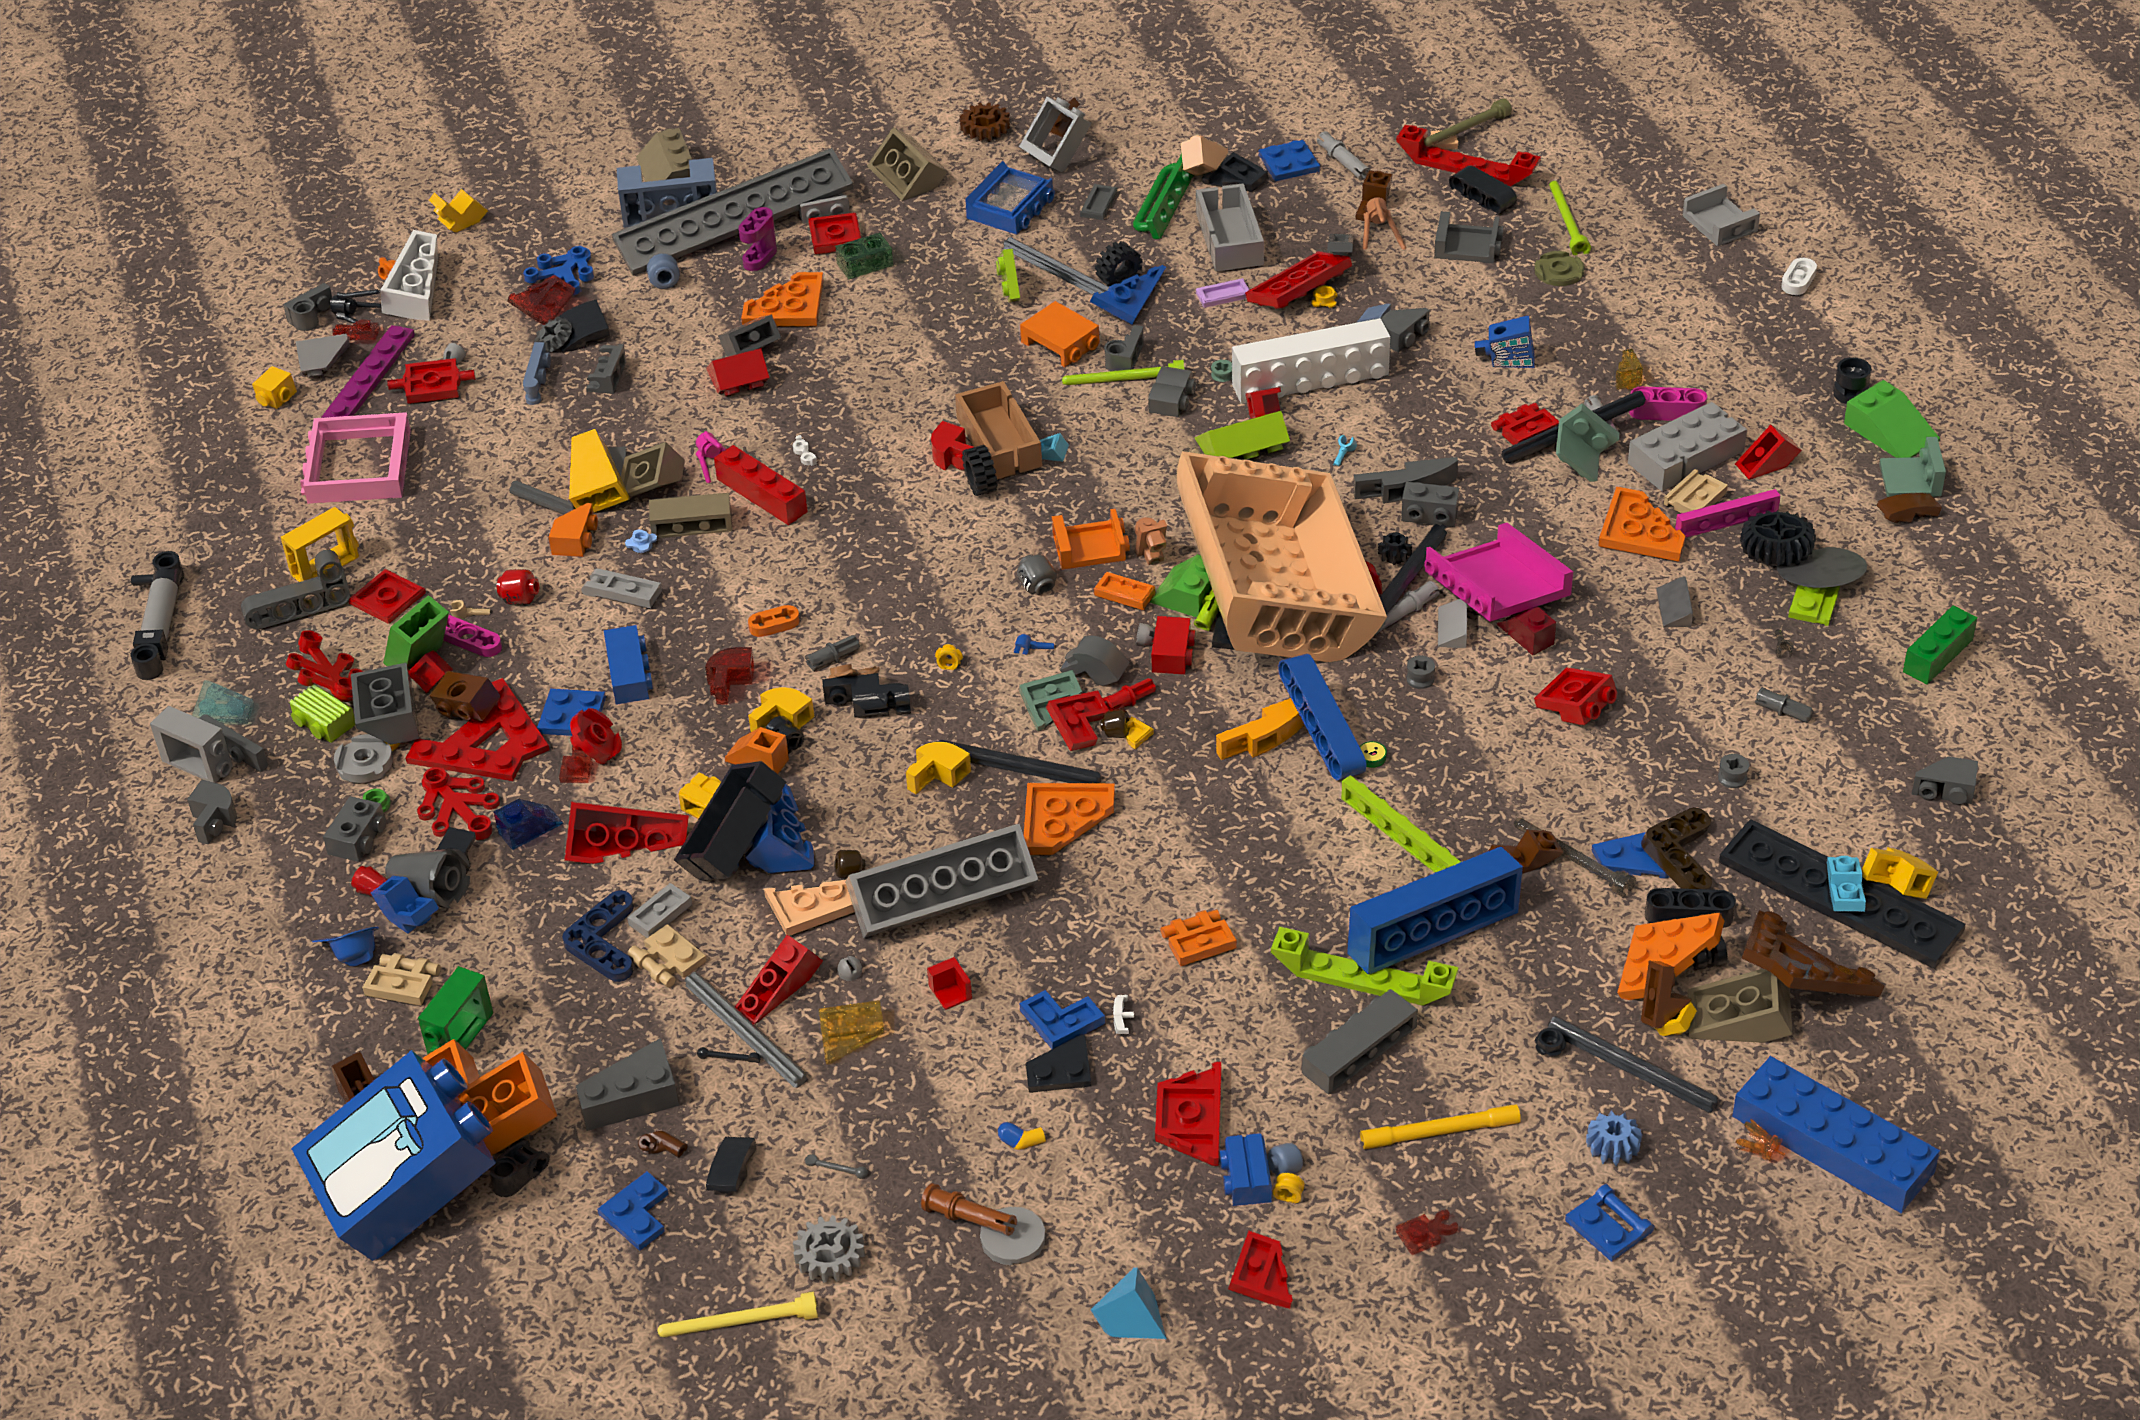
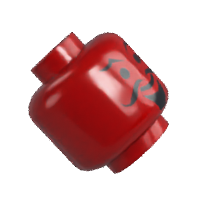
[497,569,540,604]

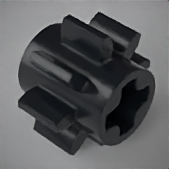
[1378,532,1412,565]

